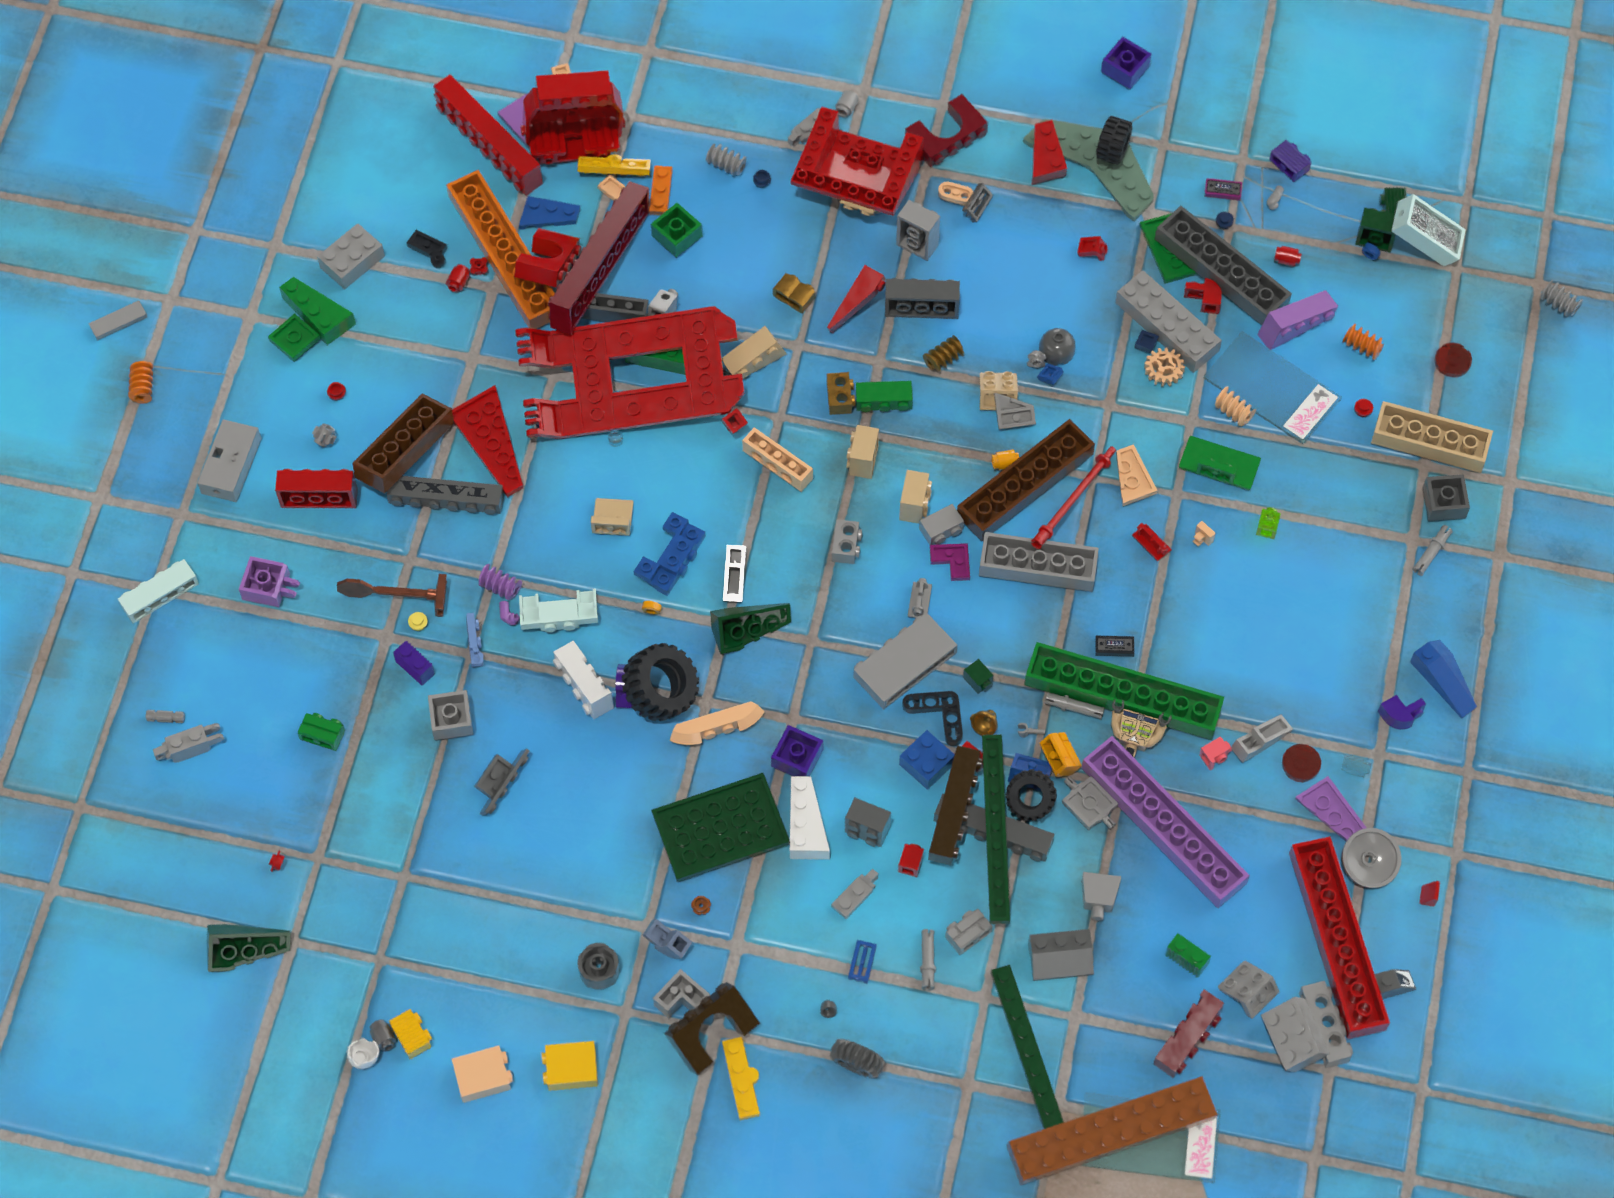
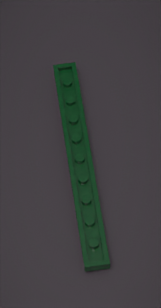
[982,735,1010,924]
[990,965,1064,1129]

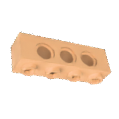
[742,427,813,492]

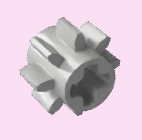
[312,423,336,447]

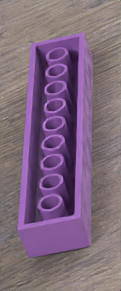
[1081,736,1250,908]

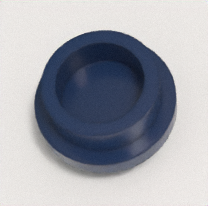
[753,170,771,187]
[1216,212,1234,229]

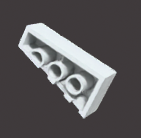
[553,641,614,720]
[790,776,830,860]

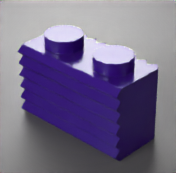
[1269,139,1312,182]
[393,641,434,686]

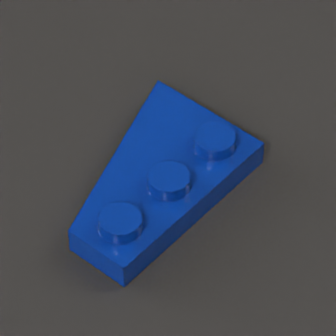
[519,196,581,230]

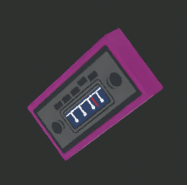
[1204,178,1242,201]

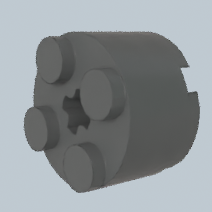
[578,943,620,989]

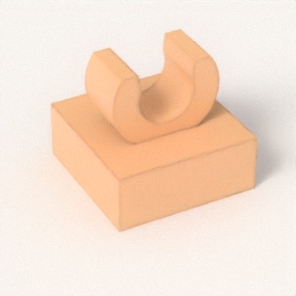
[1193,521,1216,547]

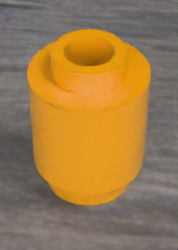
[991,449,1019,471]

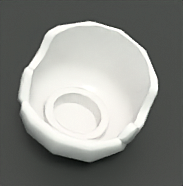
[346,1038,379,1069]

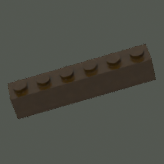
[928,745,983,866]

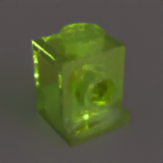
[1256,507,1281,539]

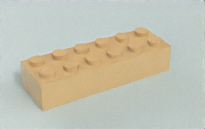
[1371,401,1493,473]

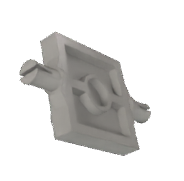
[1062,776,1118,830]

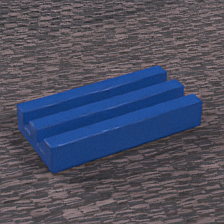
[848,940,877,984]

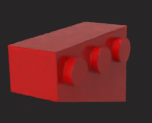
[1032,120,1068,185]

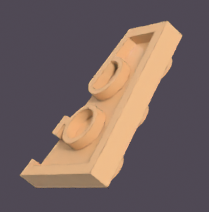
[1116,444,1157,507]

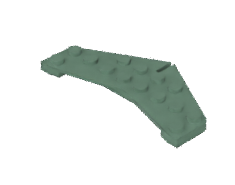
[1023,119,1154,222]

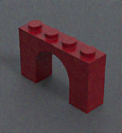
[905,94,988,168]

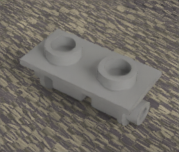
[908,578,932,618]

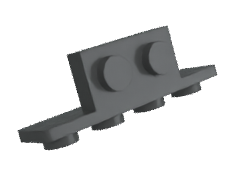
[474,748,530,816]

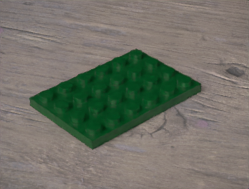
[651,773,790,882]

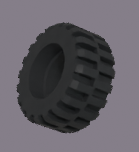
[622,643,699,721]

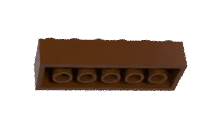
[353,393,454,494]

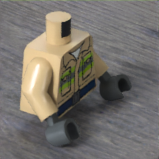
[1111,699,1172,758]

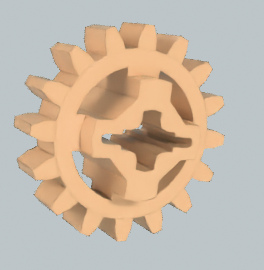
[1144,348,1185,387]

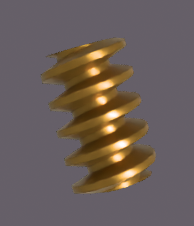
[923,335,964,372]

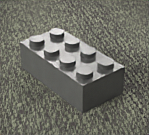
[885,278,960,319]

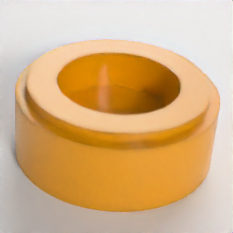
[642,601,662,615]

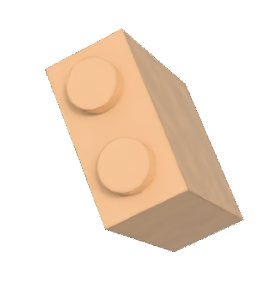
[452,1046,513,1103]

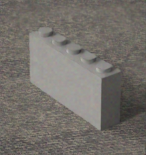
[853,613,957,710]

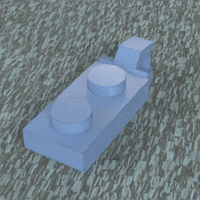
[466,613,484,667]

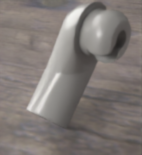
[1267,185,1284,210]

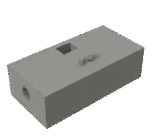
[197,419,262,502]

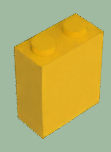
[542,1041,598,1091]

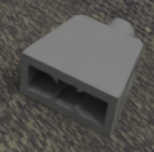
[648,289,678,316]
[1082,872,1121,921]

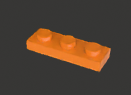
[649,165,673,215]

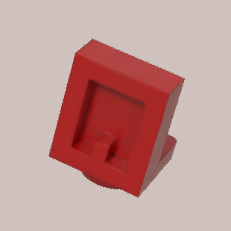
[1077,236,1108,261]

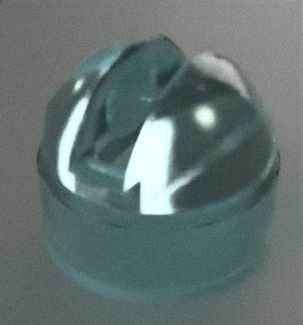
[608,430,623,447]

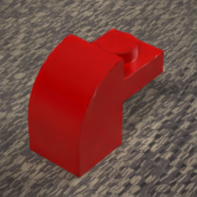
[1183,278,1222,314]

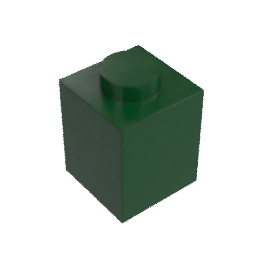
[963,659,994,694]

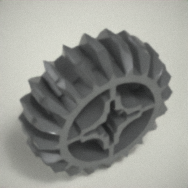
[829,1039,885,1078]

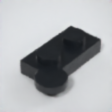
[407,230,448,268]

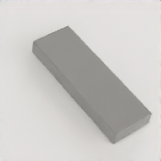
[89,300,147,340]

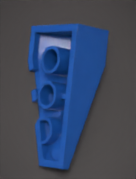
[1410,640,1477,719]

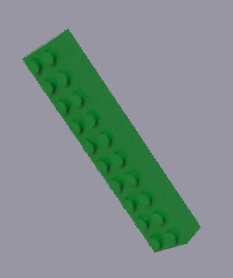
[1024,642,1224,740]

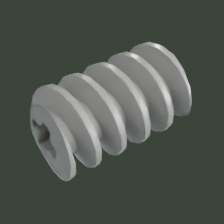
[706,144,747,176]
[1540,280,1583,317]

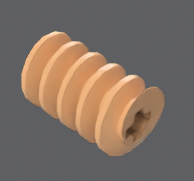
[1215,386,1256,426]

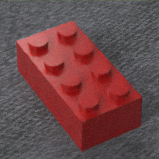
[275,469,358,508]

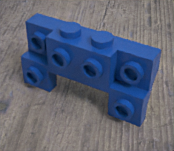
[634,512,706,596]

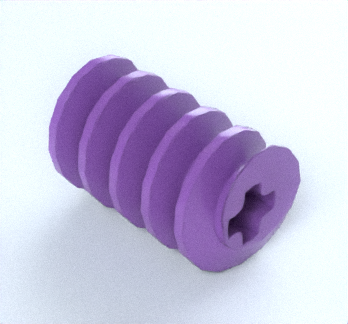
[479,564,522,600]

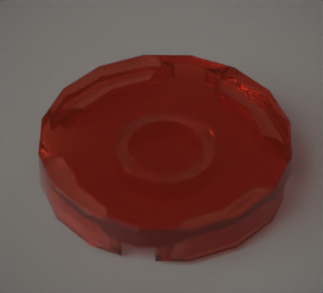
[1434,342,1472,378]
[1282,744,1322,782]

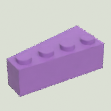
[1257,290,1338,351]

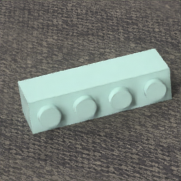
[118,559,199,624]

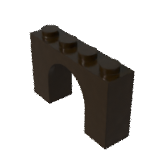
[664,982,760,1075]

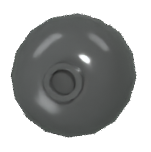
[1039,328,1076,366]

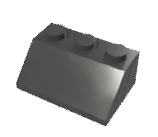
[1028,929,1094,981]

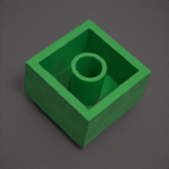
[651,203,703,258]

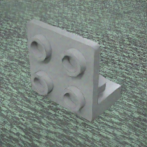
[1218,961,1280,1019]

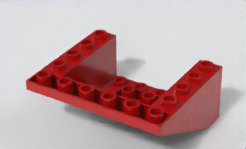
[791,106,924,216]

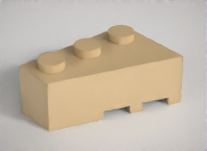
[722,326,787,379]

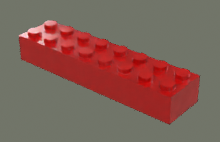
[433,74,543,196]

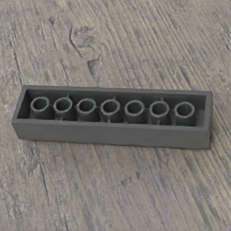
[1155,206,1292,325]

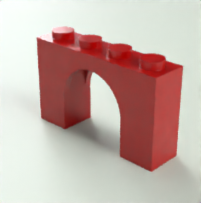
[514,228,582,287]

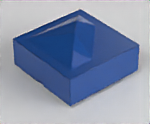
[1037,363,1063,385]

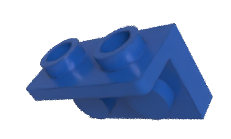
[1008,753,1052,791]

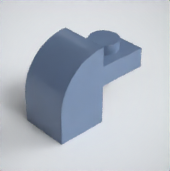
[642,919,692,959]

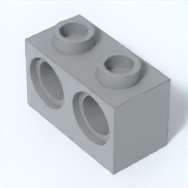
[832,519,862,564]

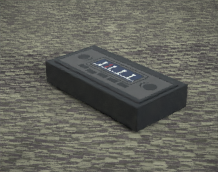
[1095,635,1135,657]

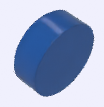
[1362,243,1381,260]

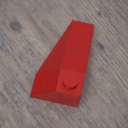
[827,265,886,333]

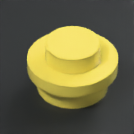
[408,612,428,631]

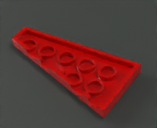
[452,385,523,497]

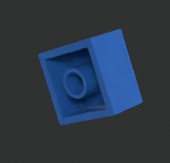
[899,730,955,790]

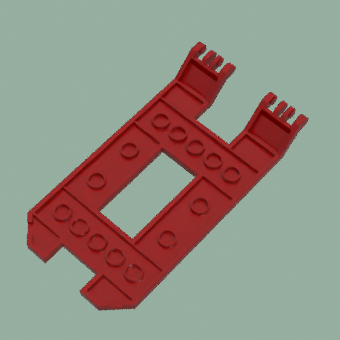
[515,306,745,439]

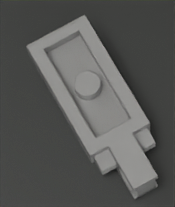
[788,107,820,147]
[831,869,879,919]

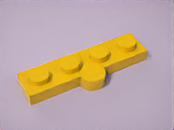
[578,154,650,176]
[722,1037,760,1121]

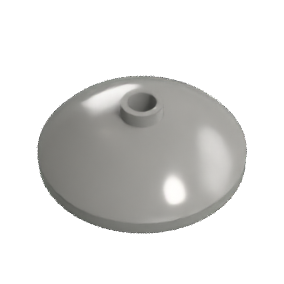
[1342,828,1401,888]

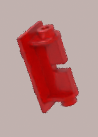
[1132,523,1172,561]

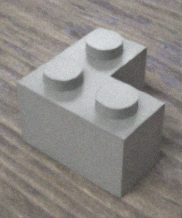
[653,969,710,1018]

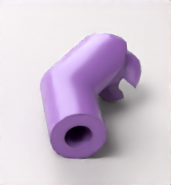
[499,601,520,625]

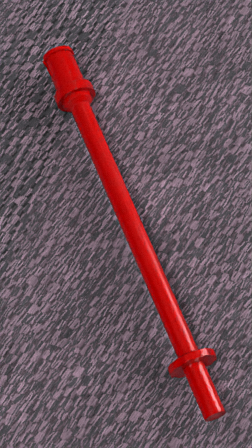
[1031,446,1116,549]

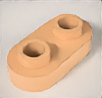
[938,182,973,205]

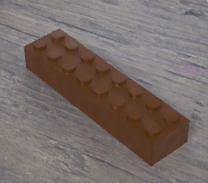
[957,419,1095,541]

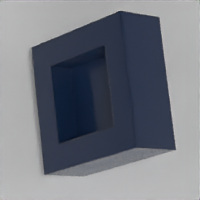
[1134,330,1159,354]

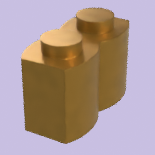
[773,273,815,313]

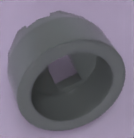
[820,1000,837,1018]

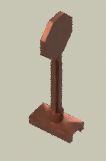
[337,574,447,617]

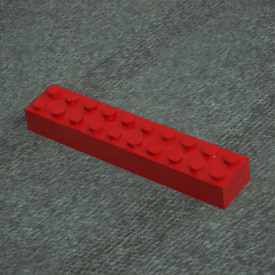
[1289,836,1390,1039]

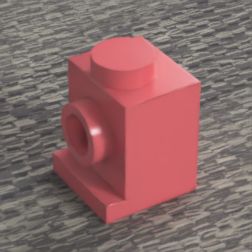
[1199,736,1232,771]

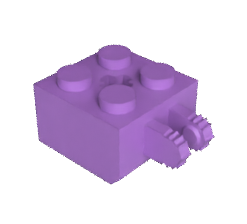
[239,556,300,607]

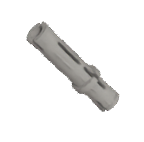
[1412,525,1453,576]
[1045,692,1104,719]
[920,929,936,991]

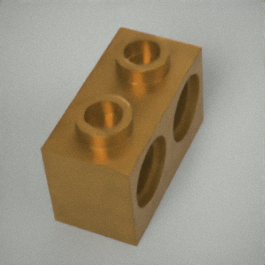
[827,372,855,415]

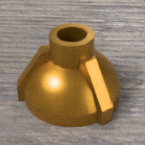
[970,710,998,736]

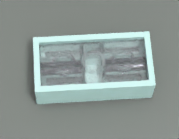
[1392,194,1465,266]

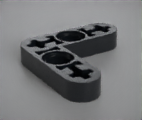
[902,691,963,746]

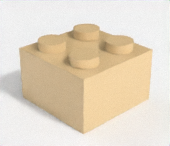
[847,425,879,479]
[899,470,932,524]

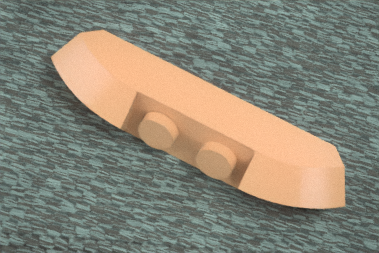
[670,701,765,745]

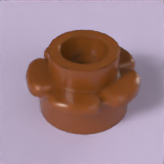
[691,896,711,915]

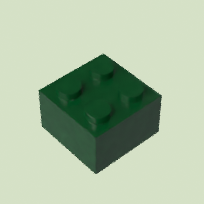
[1355,207,1396,253]

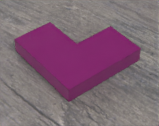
[930,543,970,581]

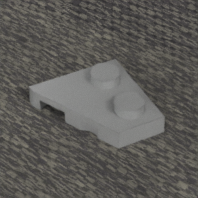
[994,393,1036,429]

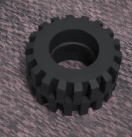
[1096,115,1133,165]
[1005,769,1057,821]

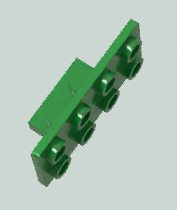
[1179,436,1261,490]

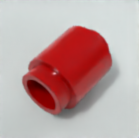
[1274,246,1302,267]
[446,264,470,292]

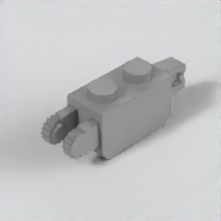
[153,723,224,762]

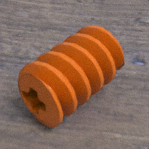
[1342,324,1384,360]
[128,361,153,404]

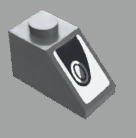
[1375,969,1416,999]

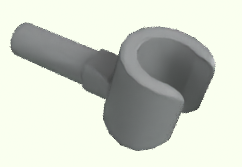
[1018,723,1045,738]

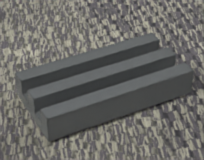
[962,183,993,222]

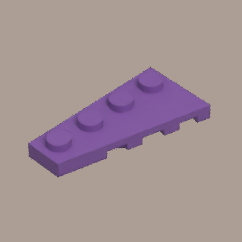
[1295,776,1367,841]

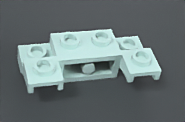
[519,589,598,632]

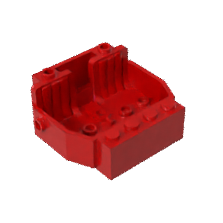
[520,70,625,164]

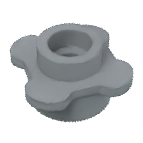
[1027,350,1046,368]

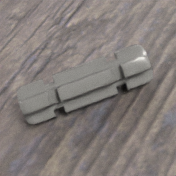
[146,710,185,723]

